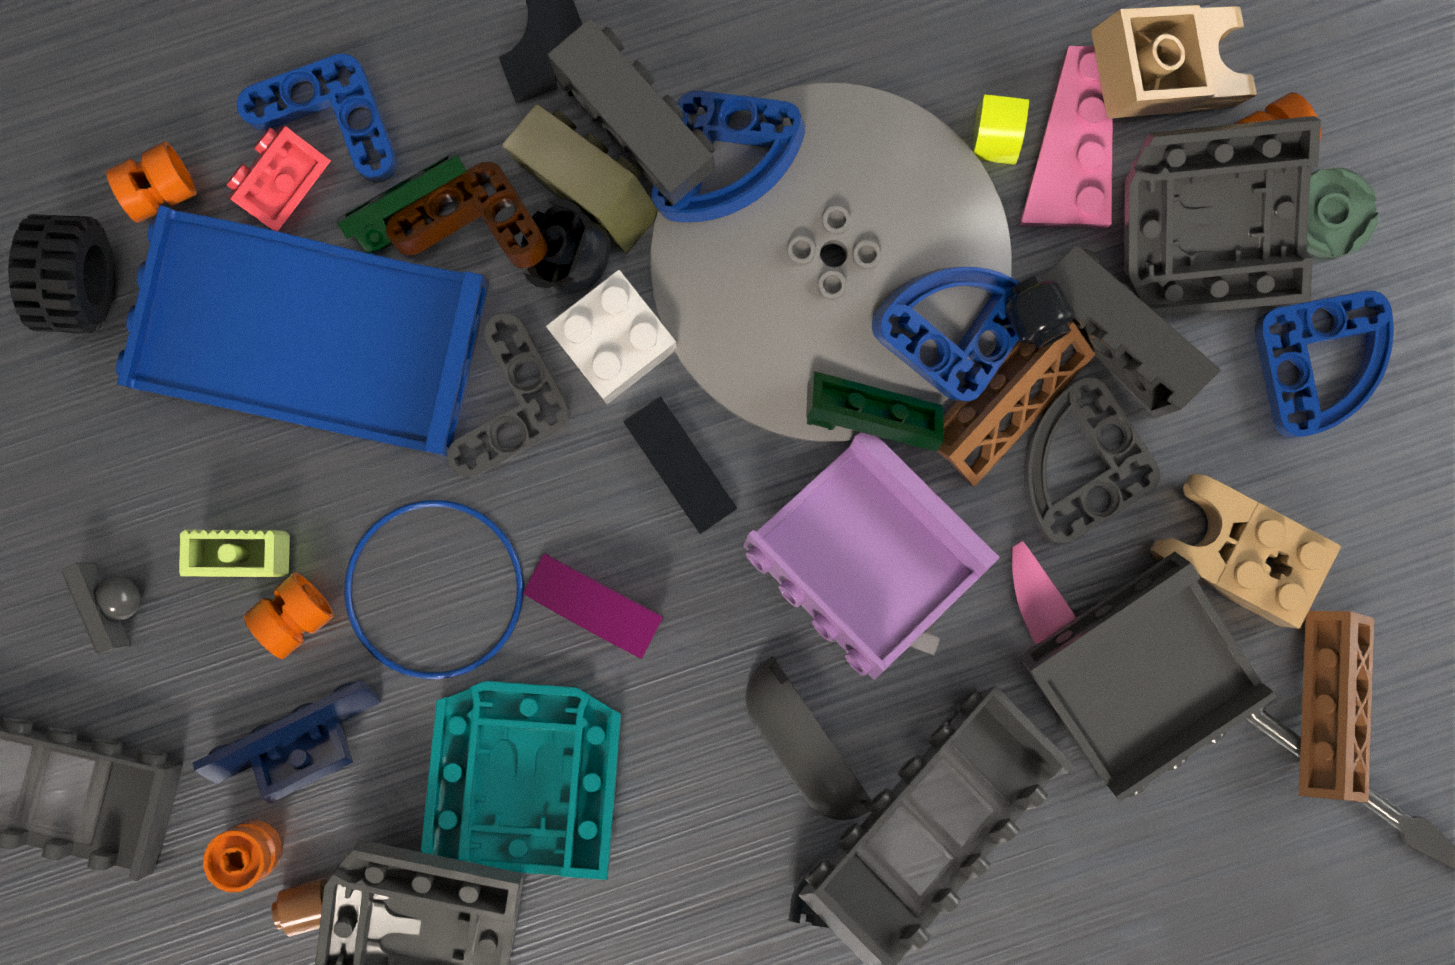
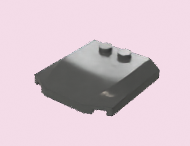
[1124,116,1321,317]
[315,840,523,965]

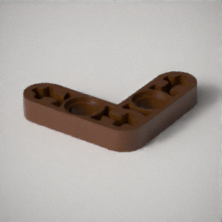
[386,162,547,268]

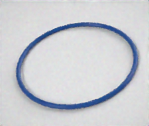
[344,500,523,679]

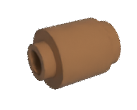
[271,878,327,937]

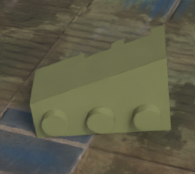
[502,104,658,254]

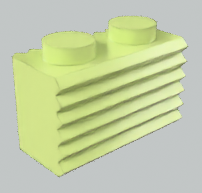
[179,529,290,577]

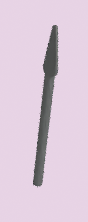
[1246,710,1455,870]

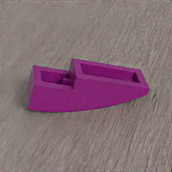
[523,553,664,659]

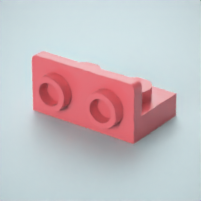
[226,126,331,231]

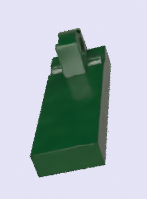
[337,151,467,254]
[806,371,944,451]

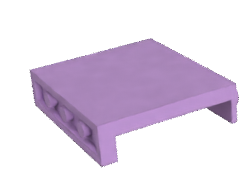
[744,432,1000,681]

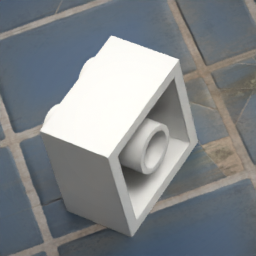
[546,270,677,404]

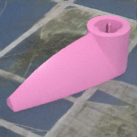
[1012,541,1076,646]

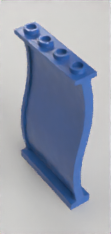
[116,205,489,457]

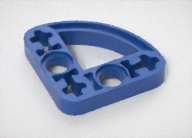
[652,90,805,222]
[872,267,1020,401]
[1255,291,1394,438]

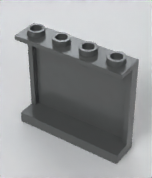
[1019,551,1277,802]

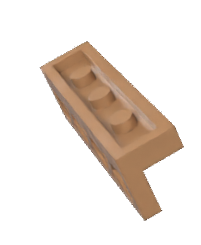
[934,321,1095,487]
[1299,611,1374,803]

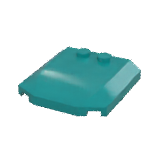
[421,681,622,880]

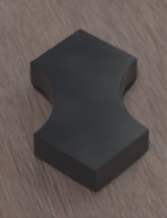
[499,0,582,103]

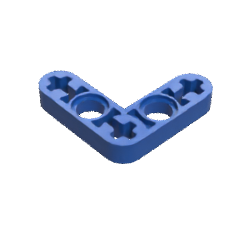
[236,53,397,183]

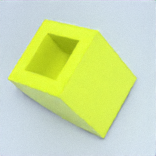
[972,94,1029,165]

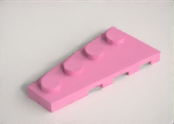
[1018,46,1113,228]

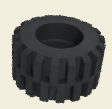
[8,214,115,333]

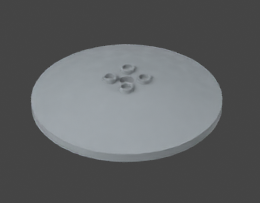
[651,83,1012,442]

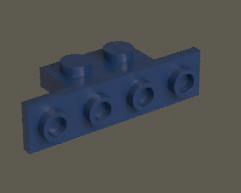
[192,680,382,803]

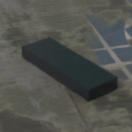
[623,396,738,534]

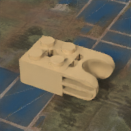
[1091,5,1257,119]
[1150,474,1342,629]

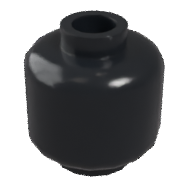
[1004,276,1075,349]

